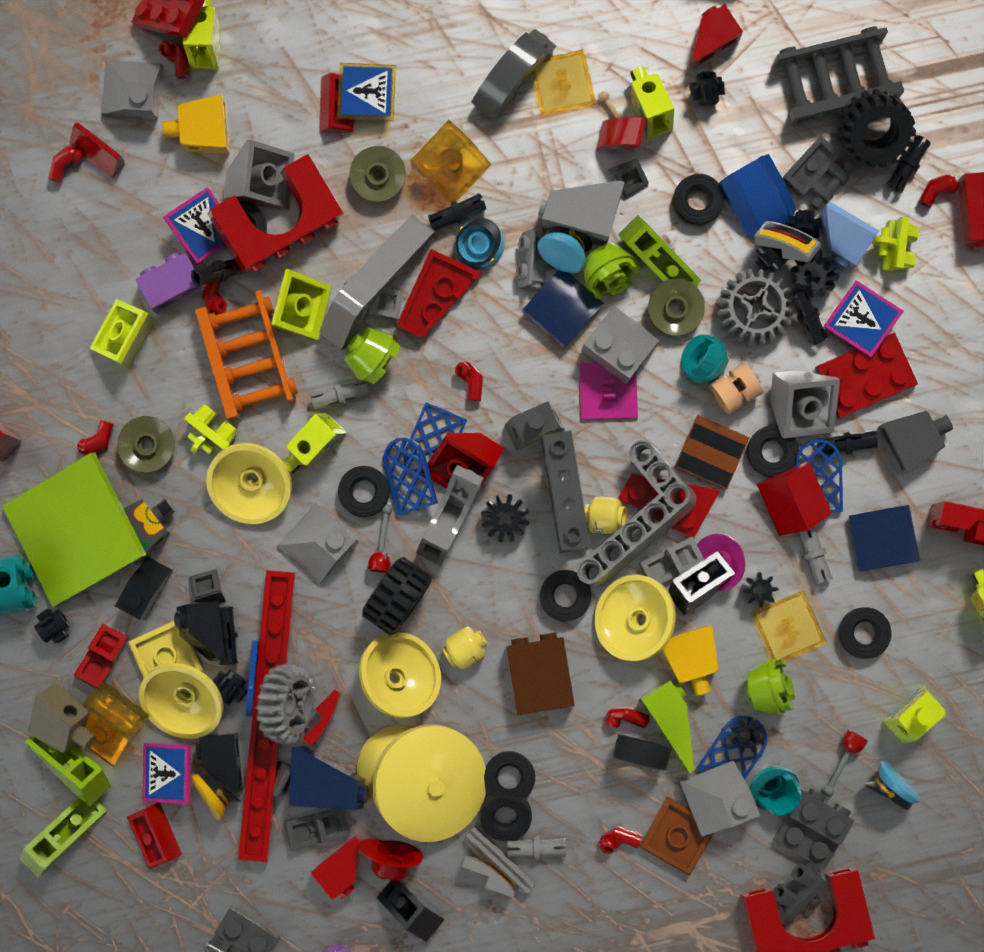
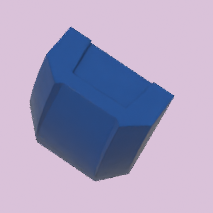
[719,154,796,236]

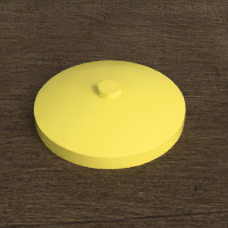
[373,725,486,842]

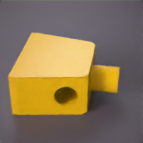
[163,94,230,154]
[661,625,718,696]

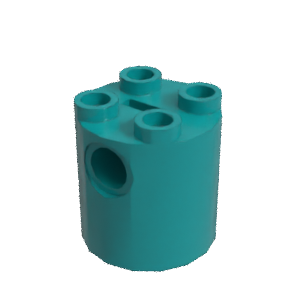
[0,555,37,616]

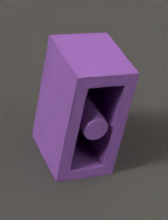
[135,252,205,313]

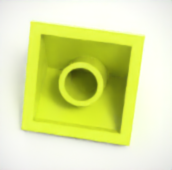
[271,269,332,340]
[89,299,155,369]

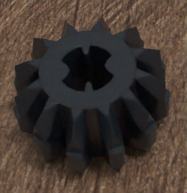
[791,249,840,298]
[481,494,529,543]

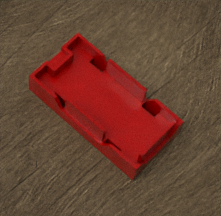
[927,501,984,546]

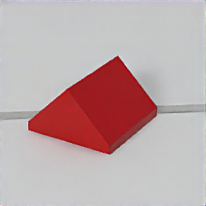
[756,461,832,536]

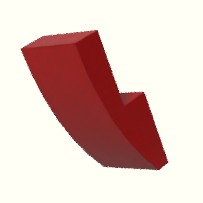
[597,117,647,151]
[74,623,128,691]
[302,688,342,747]

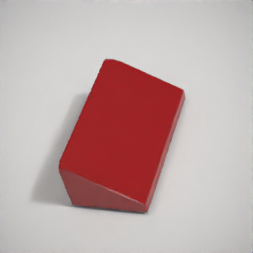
[319,73,354,133]
[70,122,125,178]
[127,803,182,870]

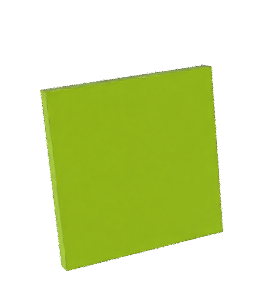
[2,453,147,607]

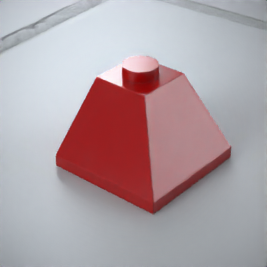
[421,433,505,489]

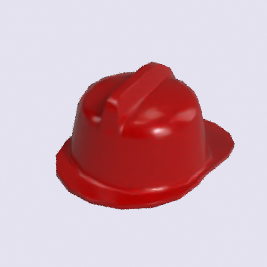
[357,839,423,881]

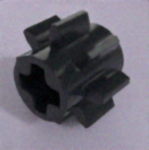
[689,71,726,106]
[787,209,822,239]
[754,246,789,273]
[741,572,779,608]
[34,608,71,644]
[213,669,248,705]
[730,718,765,753]

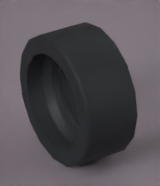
[613,735,671,770]

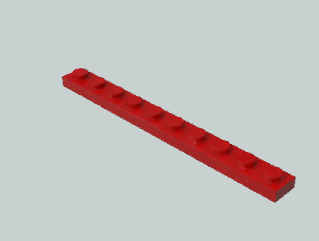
[238,570,296,862]

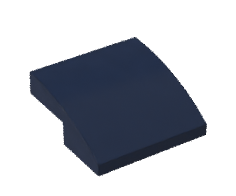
[521,270,604,348]
[849,505,920,572]

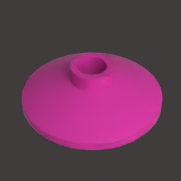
[697,534,745,591]

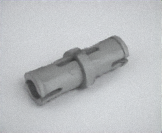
[310,380,370,412]
[799,526,833,584]
[507,837,566,860]

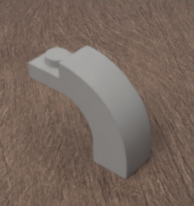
[416,465,483,566]

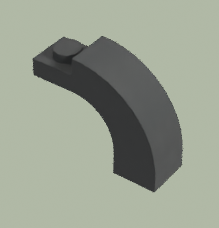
[471,29,556,120]

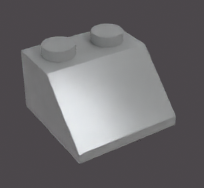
[581,306,660,384]

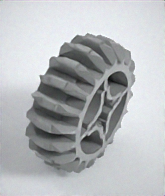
[717,269,794,346]
[256,664,316,743]

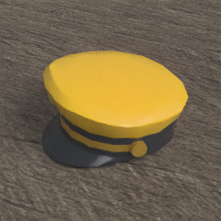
[191,769,241,820]

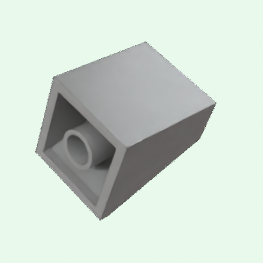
[538,181,624,246]

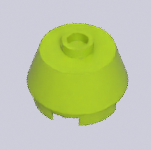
[583,243,639,299]
[344,327,400,384]
[746,658,795,715]

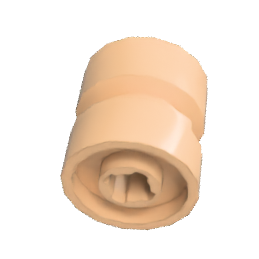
[709,363,763,415]

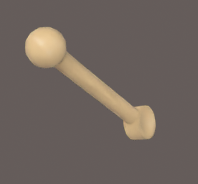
[598,91,621,118]

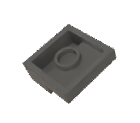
[773,789,855,870]

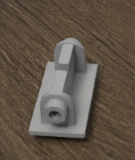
[516,228,546,289]

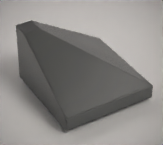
[608,159,649,197]
[189,569,226,603]
[273,760,291,797]

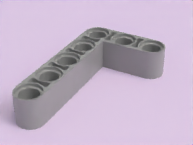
[319,215,436,350]
[577,440,697,587]

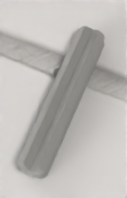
[465,827,535,895]

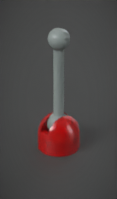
[367,504,392,573]
[822,729,868,797]

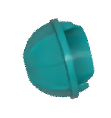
[681,335,729,383]
[749,766,802,816]

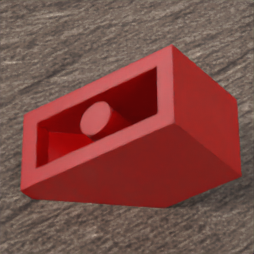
[690,4,743,69]
[311,833,362,900]

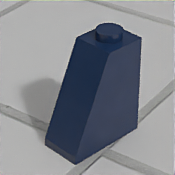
[289,746,369,810]

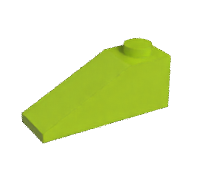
[618,215,702,286]
[640,680,695,773]
[25,735,111,806]
[19,798,107,878]

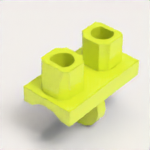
[872,216,920,272]
[184,404,238,455]

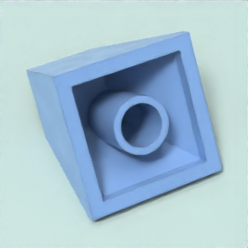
[818,201,879,270]

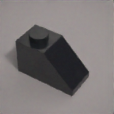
[668,551,735,616]
[115,556,173,620]
[174,601,225,661]
[196,732,243,793]
[377,880,445,942]

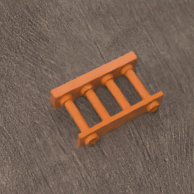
[195,290,298,422]

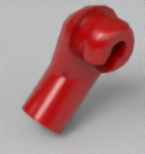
[158,40,189,79]
[48,146,83,183]
[918,174,959,208]
[202,282,227,315]
[455,362,483,401]
[77,420,114,456]
[605,707,650,728]
[599,827,642,854]

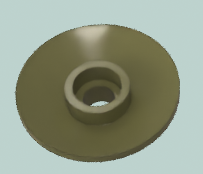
[349,146,406,202]
[648,279,705,336]
[117,416,175,473]

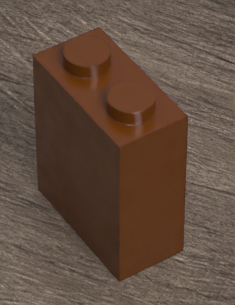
[506,632,575,715]

